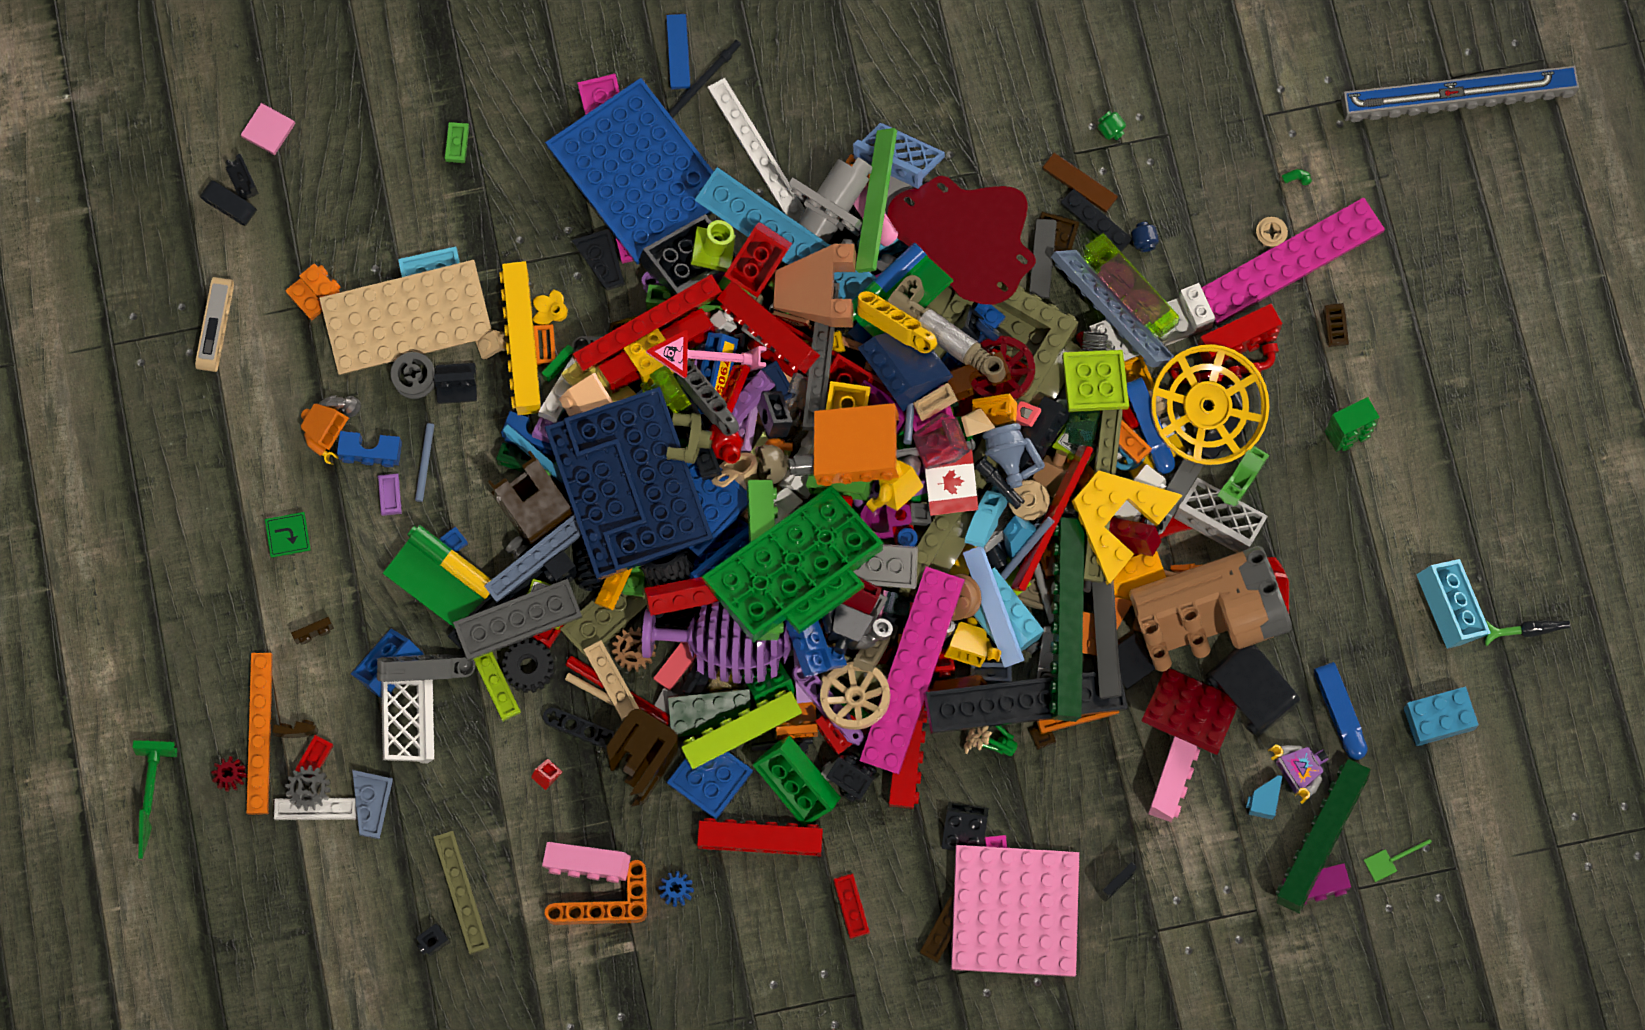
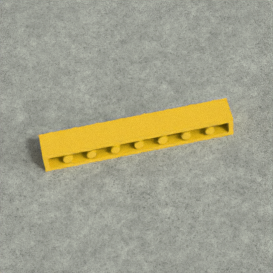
[499,261,541,415]

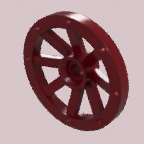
[971,336,1036,400]

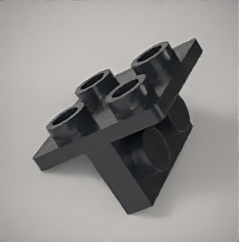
[434,363,477,404]

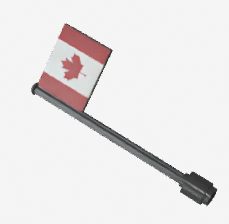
[788,439,979,516]

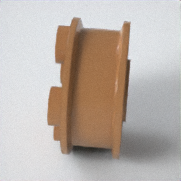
[952,574,981,621]

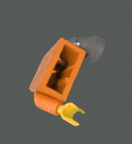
[301,396,361,465]

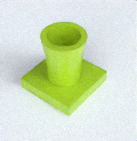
[691,220,736,272]

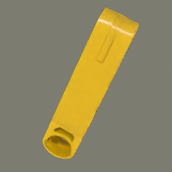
[857,291,937,353]

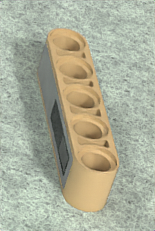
[195,277,234,372]

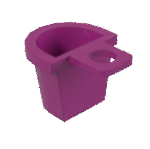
[861,504,912,539]

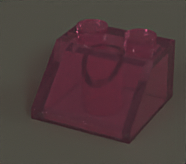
[912,413,970,469]

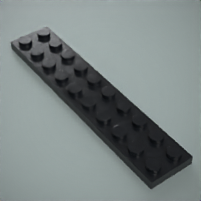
[924,670,1128,734]

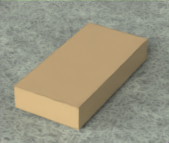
[913,383,958,421]

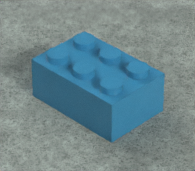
[1404,687,1479,746]

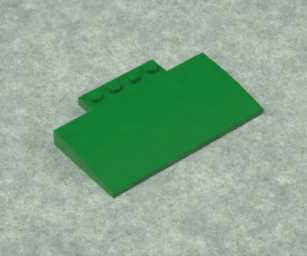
[702,485,883,643]

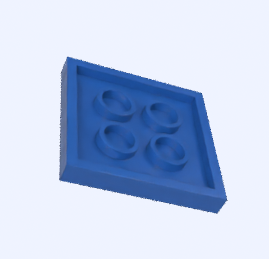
[667,752,753,820]

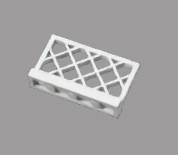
[382,680,434,763]

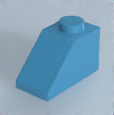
[1003,516,1037,560]
[1246,775,1282,819]

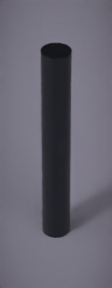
[751,737,813,752]

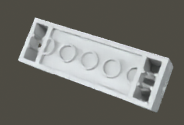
[1088,283,1215,361]

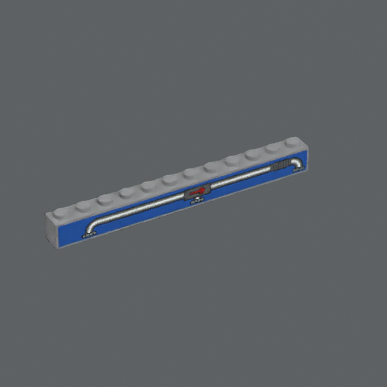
[1341,66,1579,122]

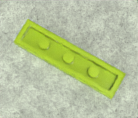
[473,652,521,721]

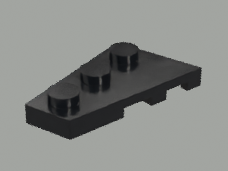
[572,229,625,290]

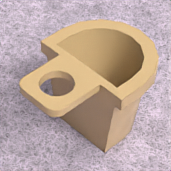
[712,452,759,490]

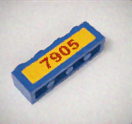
[697,333,739,415]

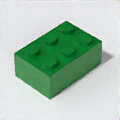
[1325,397,1380,452]

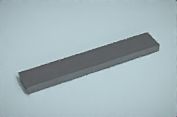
[1092,577,1121,699]

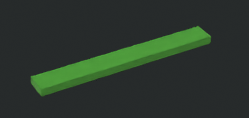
[855,128,897,273]

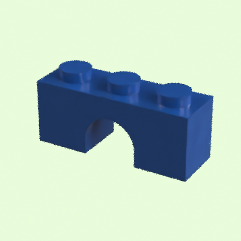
[501,411,554,458]
[337,431,402,467]

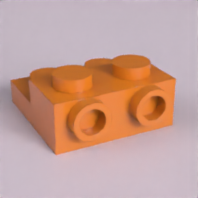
[285,263,341,321]

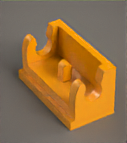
[972,393,1017,426]

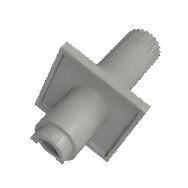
[769,157,873,281]

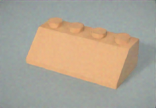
[559,373,613,417]

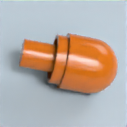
[765,438,793,452]

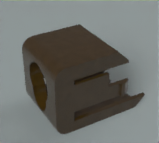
[488,451,573,544]
[607,709,678,807]

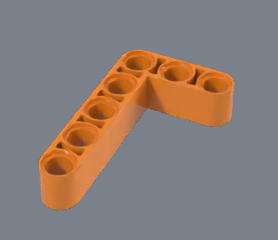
[545,860,647,925]

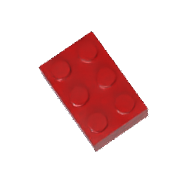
[724,222,792,298]

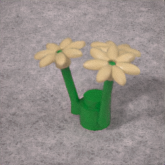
[964,726,1018,757]

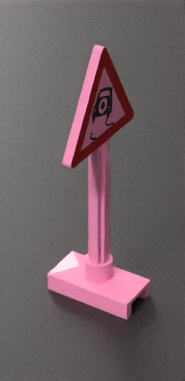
[646,330,766,378]

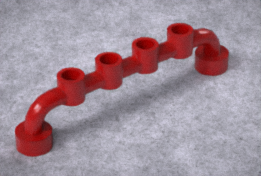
[1167,343,1279,384]

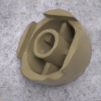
[755,445,789,484]

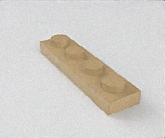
[583,640,639,721]

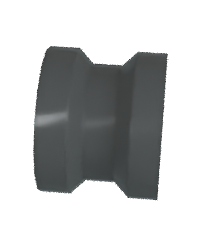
[506,536,531,560]

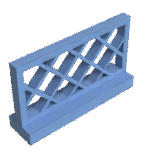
[853,123,945,188]

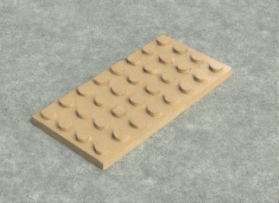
[320,260,492,375]

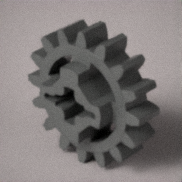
[285,766,331,811]

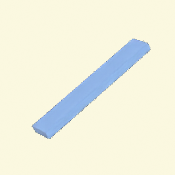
[963,546,1025,668]

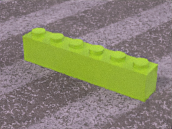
[681,690,802,770]

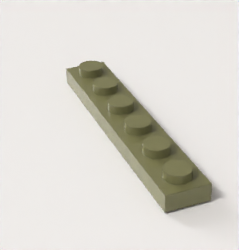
[433,831,490,955]

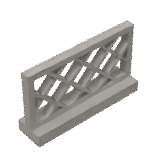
[1174,477,1268,553]

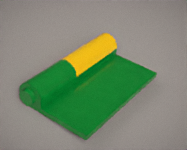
[383,525,492,628]

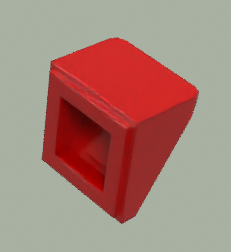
[531,759,563,790]

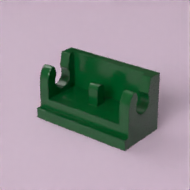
[496,442,532,473]

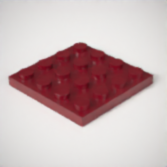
[1141,668,1238,755]

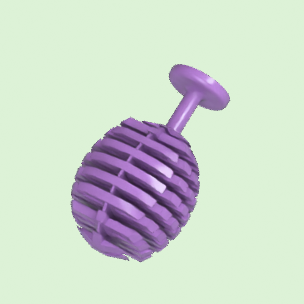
[642,601,792,683]

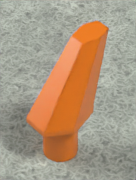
[1171,563,1201,572]

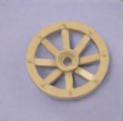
[820,662,890,730]

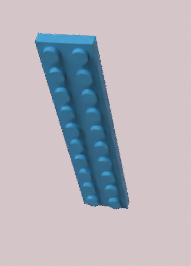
[695,167,877,300]

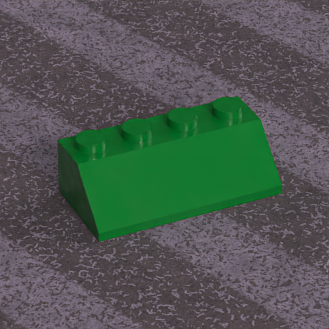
[752,735,841,827]

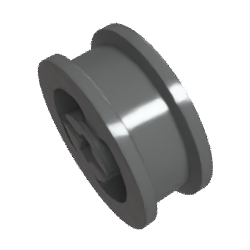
[391,352,436,399]

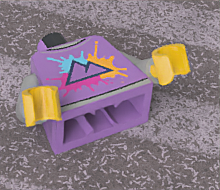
[1268,745,1328,804]

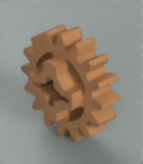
[612,627,656,672]

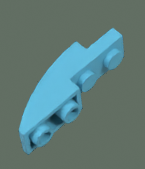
[965,486,1009,548]

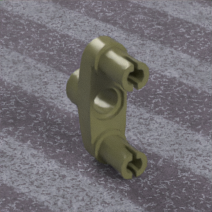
[667,413,712,464]

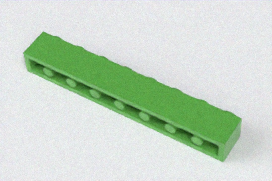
[747,480,783,640]

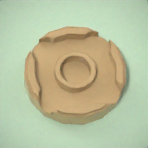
[1009,480,1050,521]

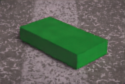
[542,344,574,383]

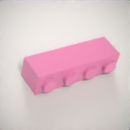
[542,842,630,883]

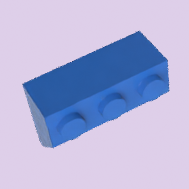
[351,629,424,699]

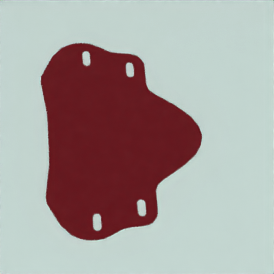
[887,176,1036,305]

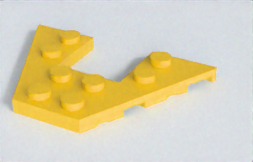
[1072,471,1182,585]

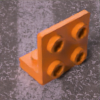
[776,702,818,740]

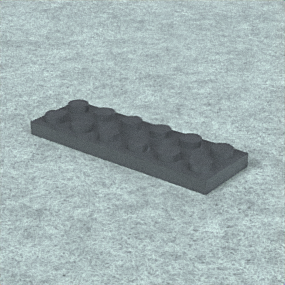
[453,579,582,661]

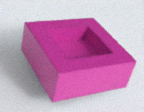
[984,835,1007,848]

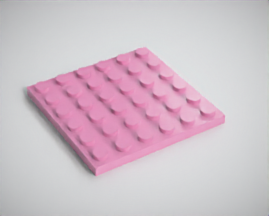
[951,845,1079,977]

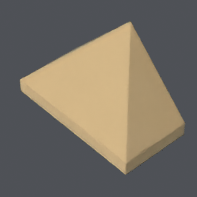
[961,408,995,437]

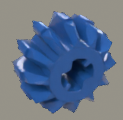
[659,871,694,907]

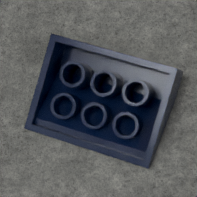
[858,333,953,411]

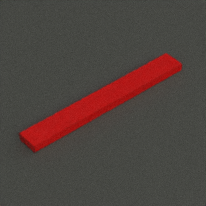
[1011,445,1093,591]

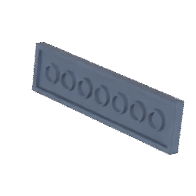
[1051,250,1174,367]

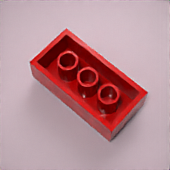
[1198,303,1283,366]

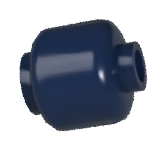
[1131,222,1159,252]

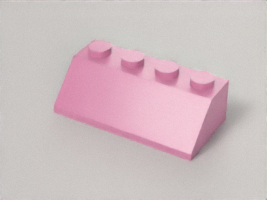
[1148,736,1200,822]

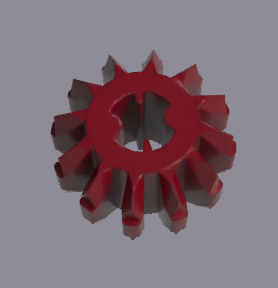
[211,757,247,792]

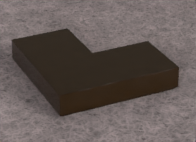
[1040,212,1079,252]

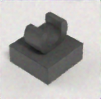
[909,503,931,526]

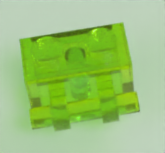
[640,365,691,413]

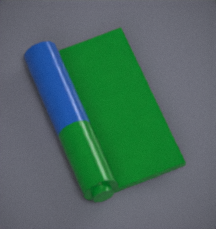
[852,242,953,337]

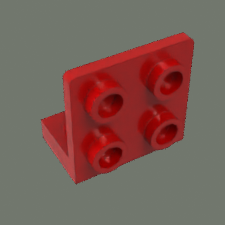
[813,715,869,755]

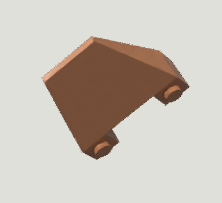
[774,244,856,327]

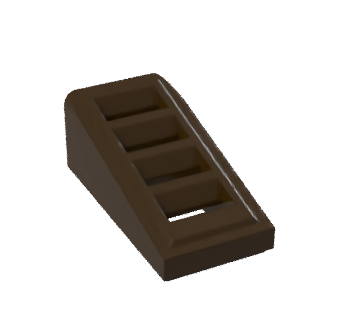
[1323,303,1349,347]

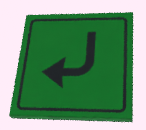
[265,512,311,558]

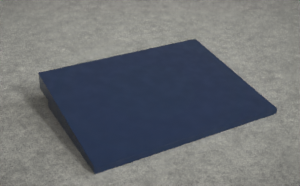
[545,387,713,581]

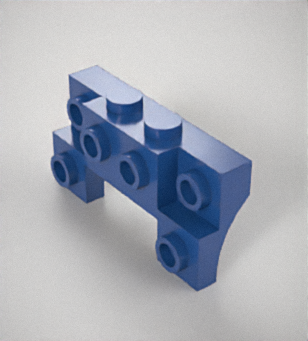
[785,620,847,677]

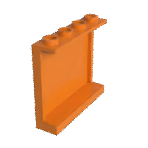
[814,403,899,486]

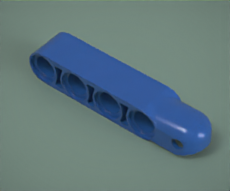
[1127,377,1175,474]
[1314,662,1368,760]

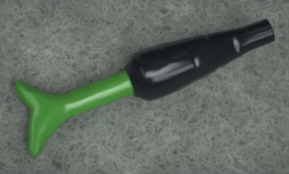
[1485,621,1570,646]

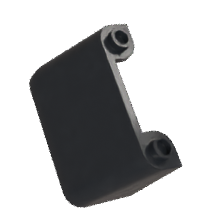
[1205,644,1300,738]

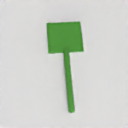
[1364,839,1432,882]

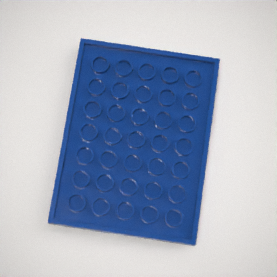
[545,78,714,264]

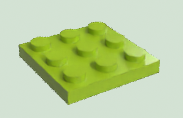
[1062,350,1129,412]

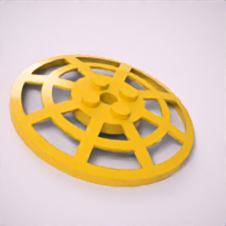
[1151,345,1269,465]

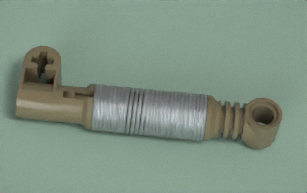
[887,275,1006,383]

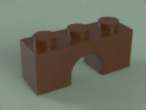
[947,351,1011,401]

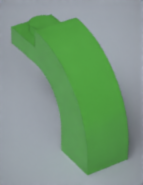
[1217,446,1269,506]

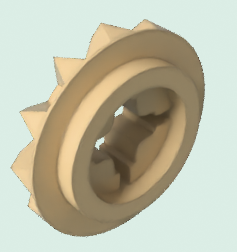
[1256,217,1288,248]

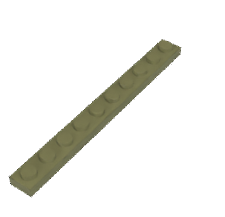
[1084,409,1123,583]

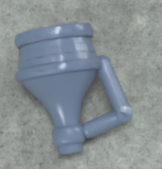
[982,423,1045,489]

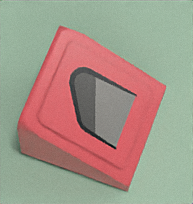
[1016,401,1041,427]

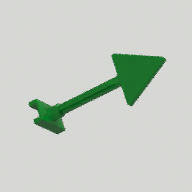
[133,740,177,859]

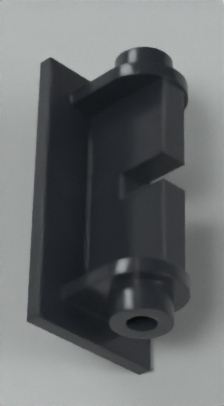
[678,661,710,695]

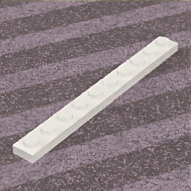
[708,78,805,222]

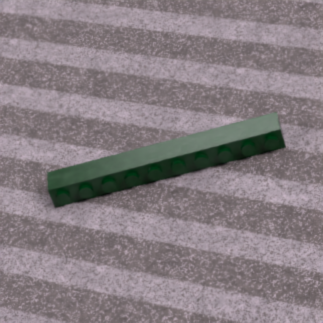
[1049,517,1084,722]

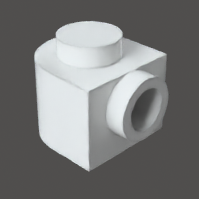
[710,310,737,335]

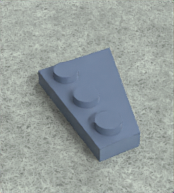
[352,770,393,839]

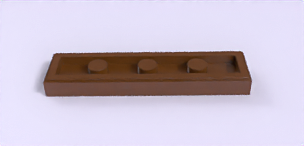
[1042,153,1118,213]

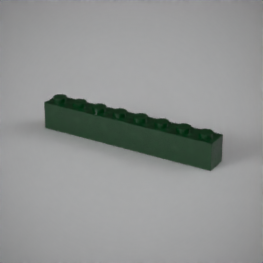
[1275,759,1371,914]

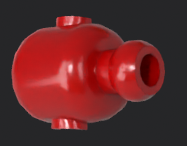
[708,424,743,464]

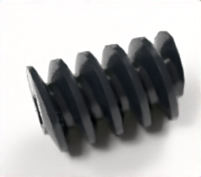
[577,548,604,591]

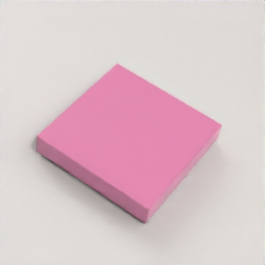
[241,103,295,155]

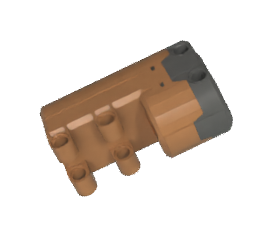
[1129,546,1292,671]

